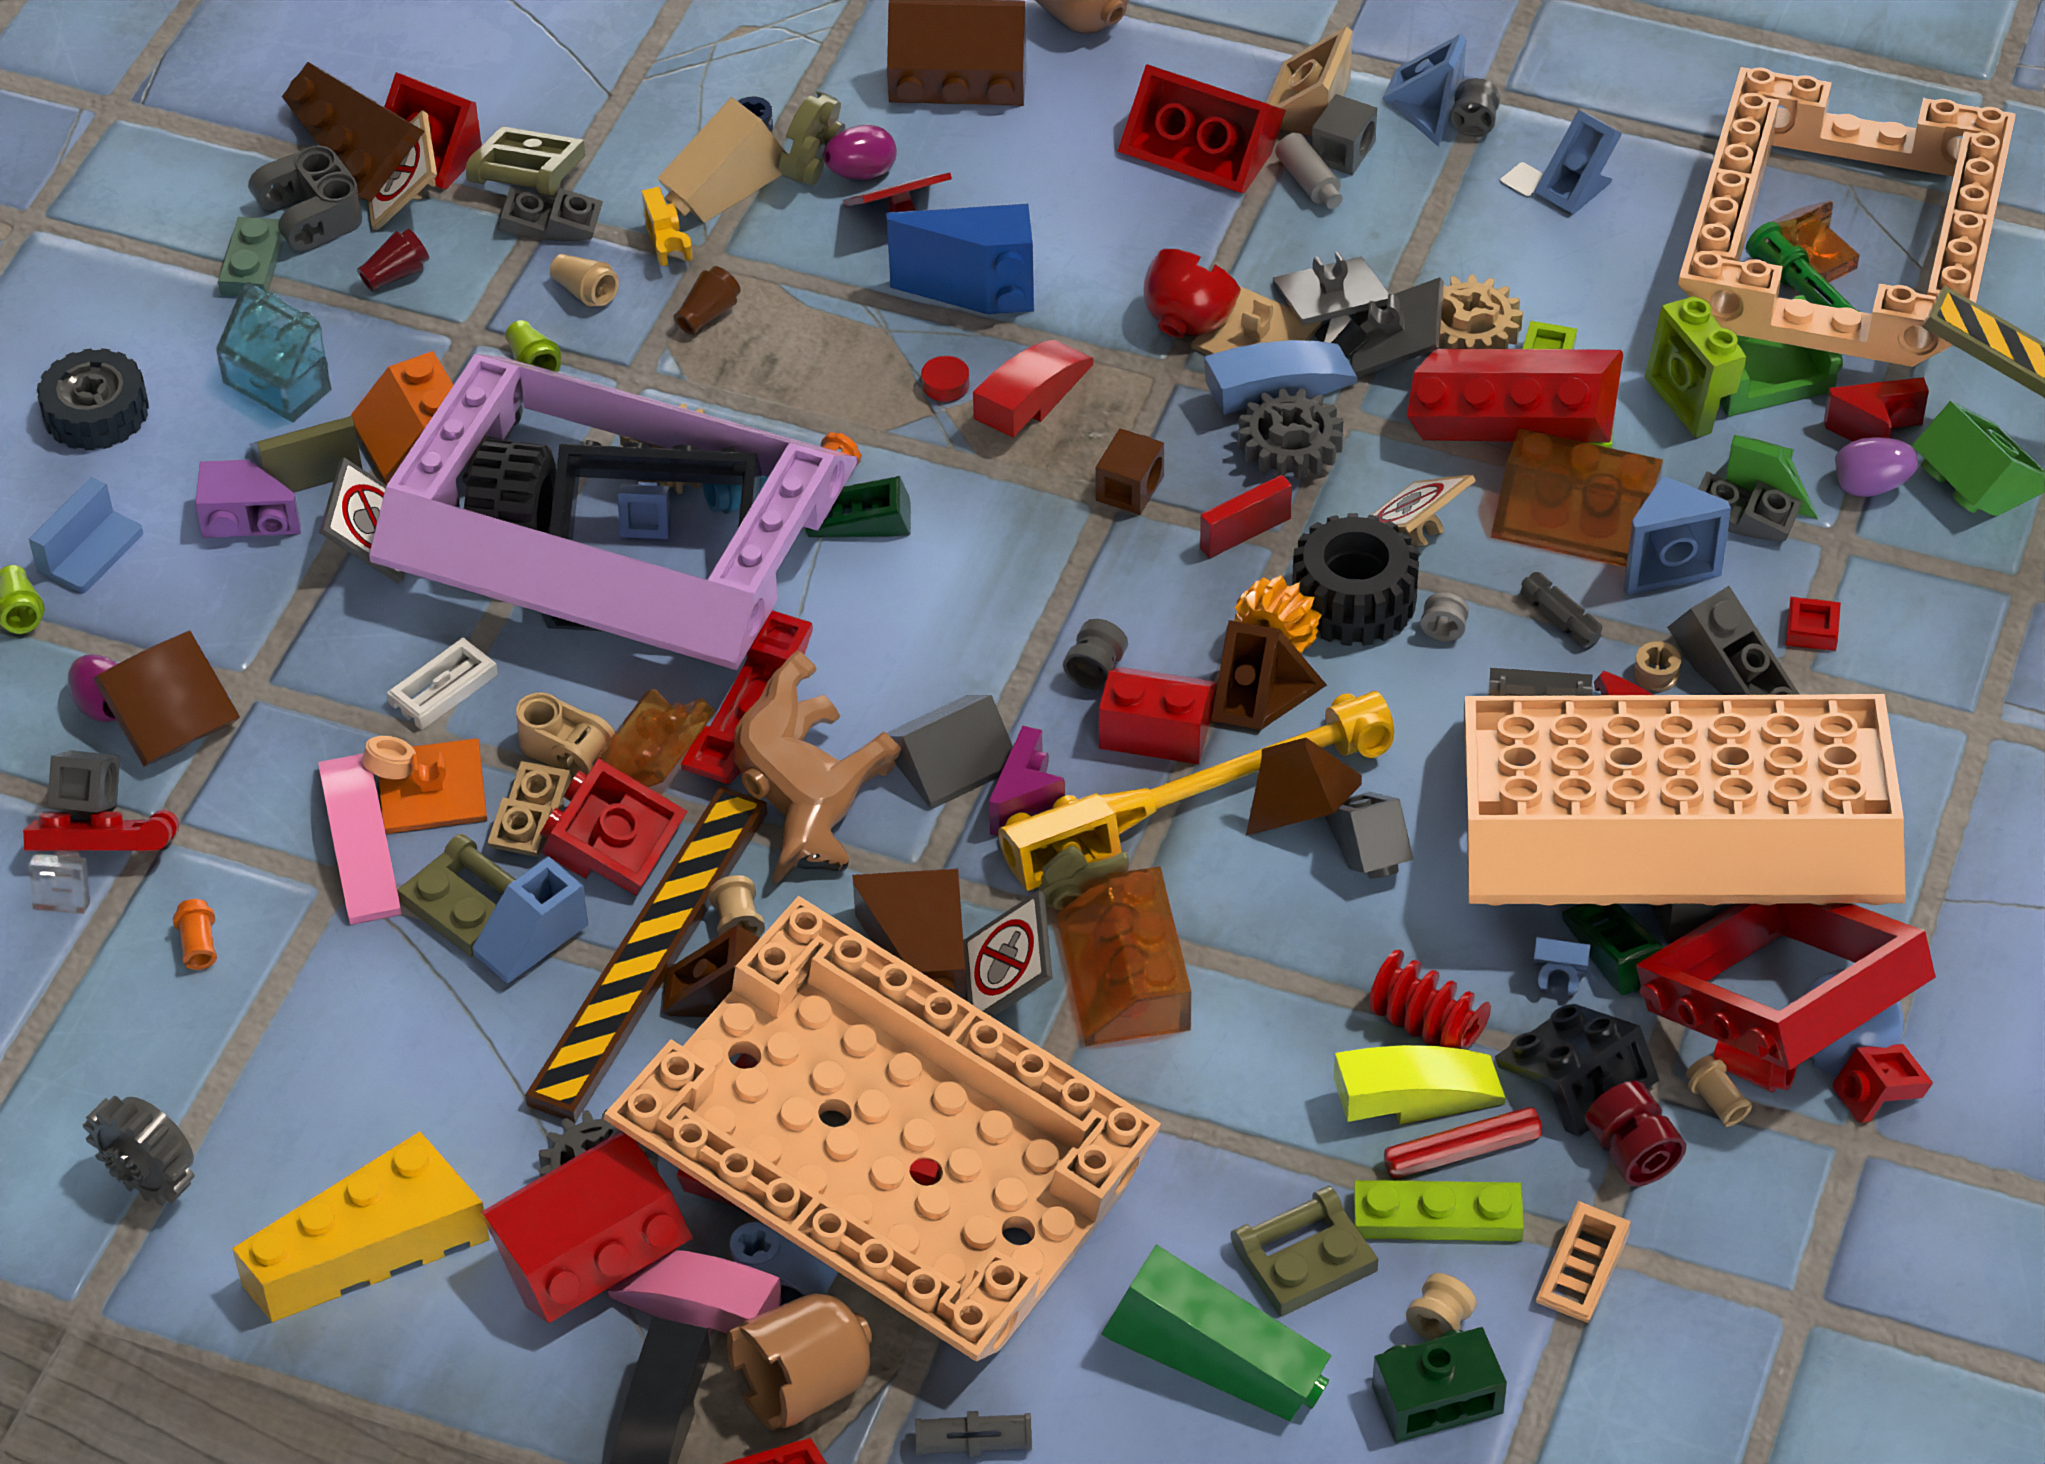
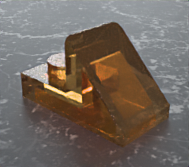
[1774,201,1860,283]

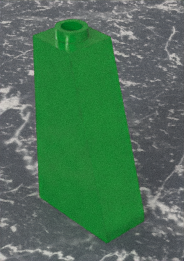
[1101,1244,1332,1421]

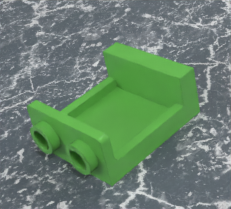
[1720,295,1843,417]

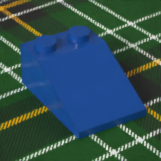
[886,203,1034,314]

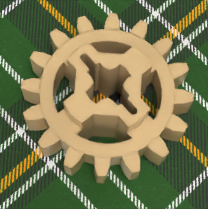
[1439,275,1523,349]

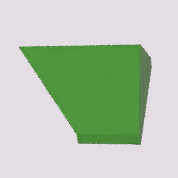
[1726,435,1818,519]

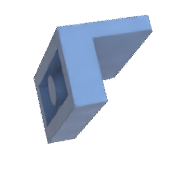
[29,477,143,593]

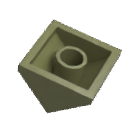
[249,416,362,492]

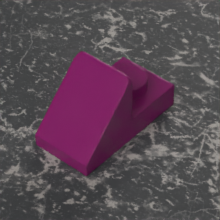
[989,725,1065,836]

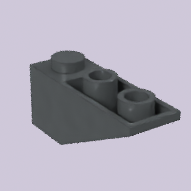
[1667,586,1800,695]

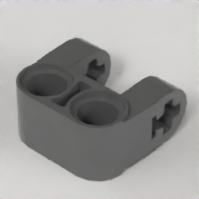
[248,146,363,251]

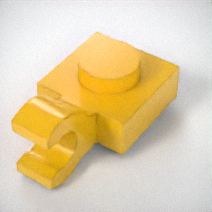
[641,187,693,267]

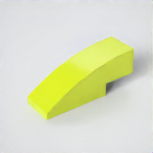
[1333,1045,1506,1125]

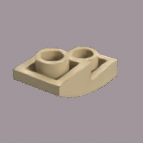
[487,761,573,857]

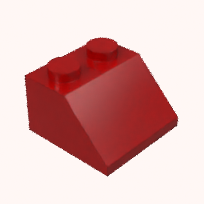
[1099,666,1218,764]

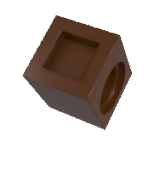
[1095,428,1164,515]

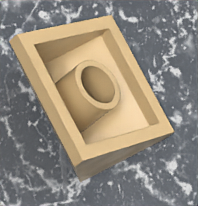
[1266,26,1353,136]

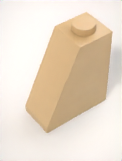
[657,97,786,223]

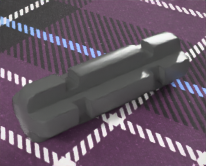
[1520,572,1603,648]

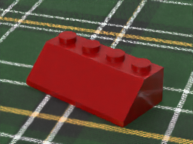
[1407,349,1623,443]

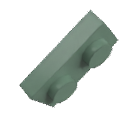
[218,217,284,298]

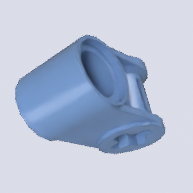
[729,1222,839,1306]

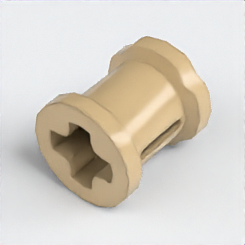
[708,875,765,937]

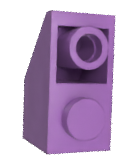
[195,459,301,538]

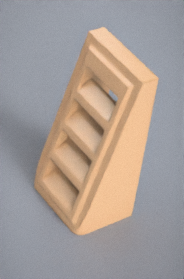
[1536,1201,1631,1324]

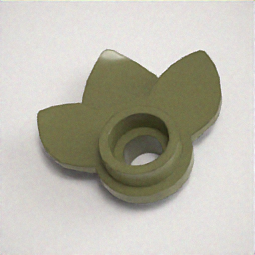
[1038,846,1131,911]

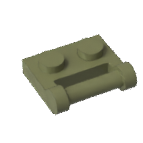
[466,126,585,196]
[397,834,516,958]
[1230,1186,1378,1317]

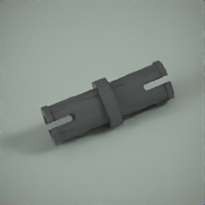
[915,1411,1032,1458]

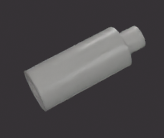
[1275,133,1343,209]

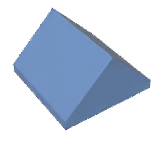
[1624,476,1731,595]

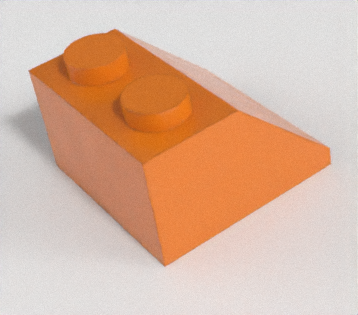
[350,351,453,485]

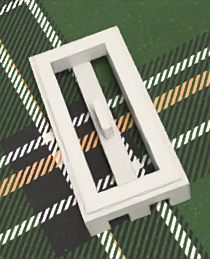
[387,638,498,730]

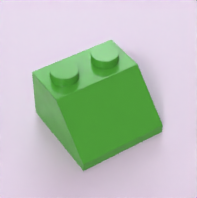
[1912,401,2045,517]

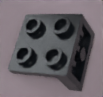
[1495,1004,1659,1136]

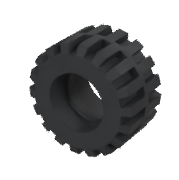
[464,439,556,534]
[1292,513,1419,646]

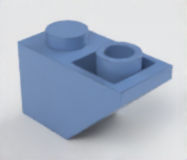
[472,856,589,984]

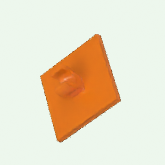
[379,738,487,834]

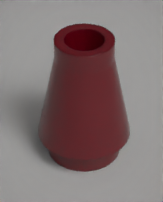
[357,228,429,292]

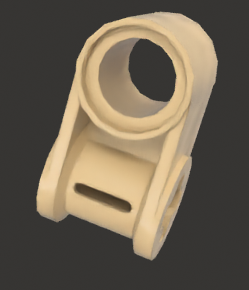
[516,692,617,779]

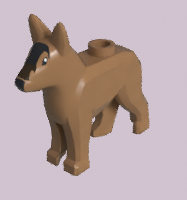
[733,650,901,884]

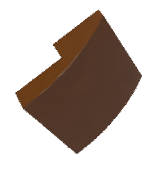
[93,630,240,767]

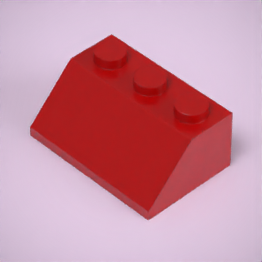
[1117,64,1286,194]
[480,1131,693,1324]

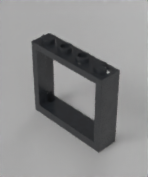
[542,440,762,631]

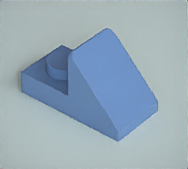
[1534,110,1622,214]

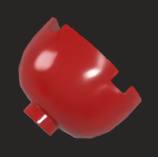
[1143,249,1241,338]

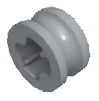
[1421,592,1469,642]

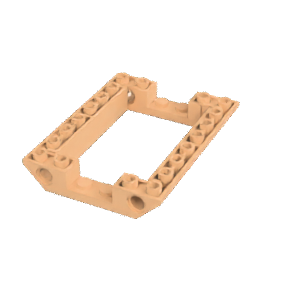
[1678,67,2016,367]

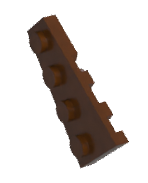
[281,62,425,202]

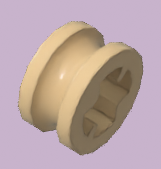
[1634,641,1682,692]

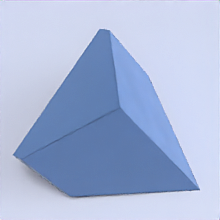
[1383,34,1467,147]

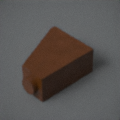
[852,868,967,1001]

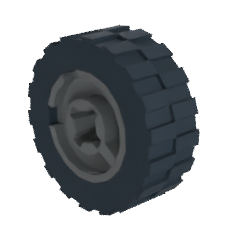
[37,348,149,450]

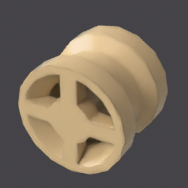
[1406,1273,1477,1341]

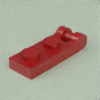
[23,810,180,851]

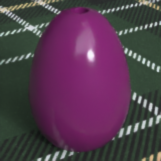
[823,125,897,180]
[67,654,118,722]

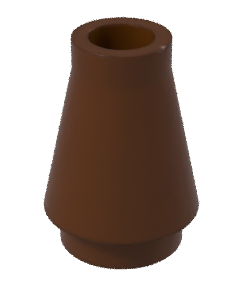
[673,266,741,335]

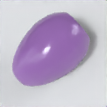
[1835,437,1918,497]

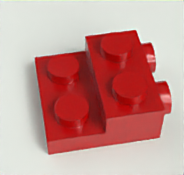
[540,758,688,896]

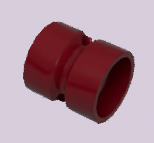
[1585,1081,1687,1187]

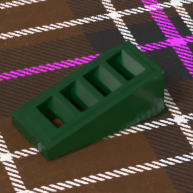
[806,476,911,537]
[1562,904,1664,995]

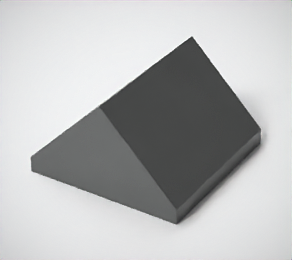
[887,695,1013,810]

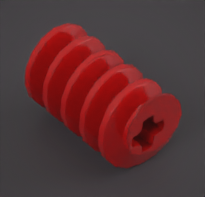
[1369,949,1491,1050]

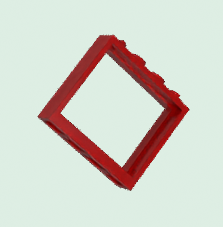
[1636,903,1936,1070]

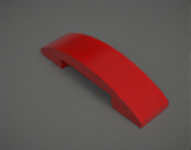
[681,610,813,784]

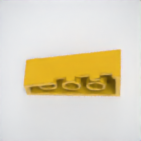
[232,1131,490,1322]

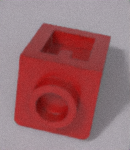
[1832,1044,1933,1123]

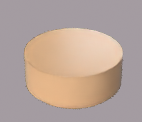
[362,736,416,779]

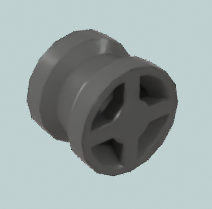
[1450,78,1500,137]

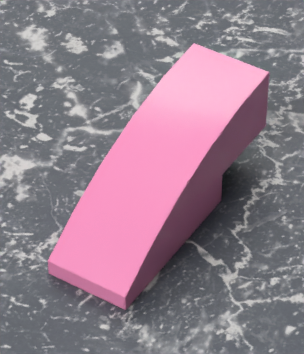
[608,1250,782,1334]

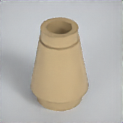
[550,254,619,307]

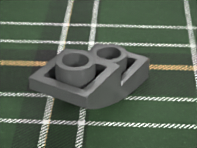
[497,186,603,241]
[1698,471,1803,541]

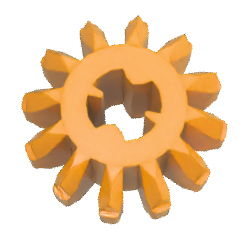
[1234,575,1321,654]

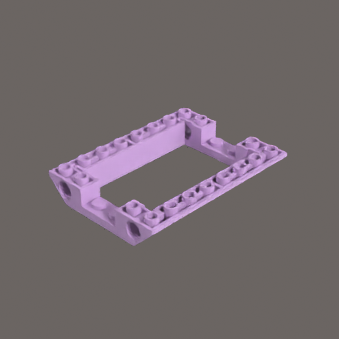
[369,354,857,670]

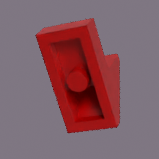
[1823,377,1929,442]

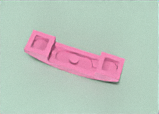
[318,753,402,925]

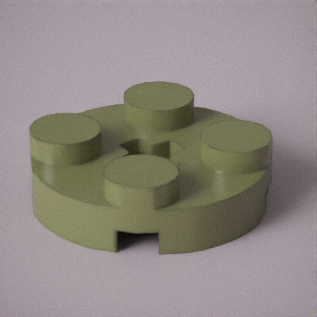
[780,91,845,186]

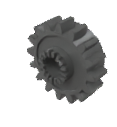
[83,1096,195,1206]

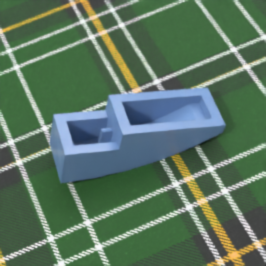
[1204,340,1357,415]

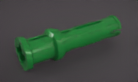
[1745,221,1860,312]

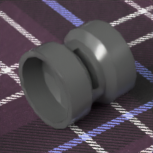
[1063,618,1128,690]

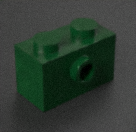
[1372,1326,1507,1443]

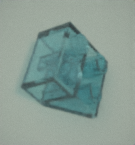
[216,282,332,423]

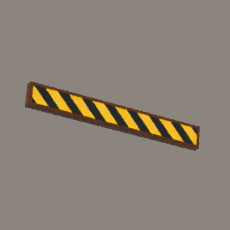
[525,786,768,1123]

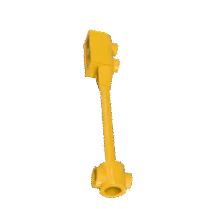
[998,691,1394,891]

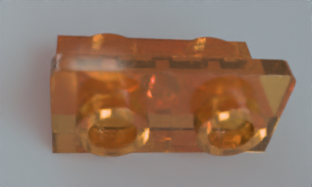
[597,689,716,788]

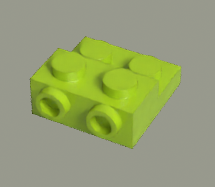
[1644,296,1747,438]

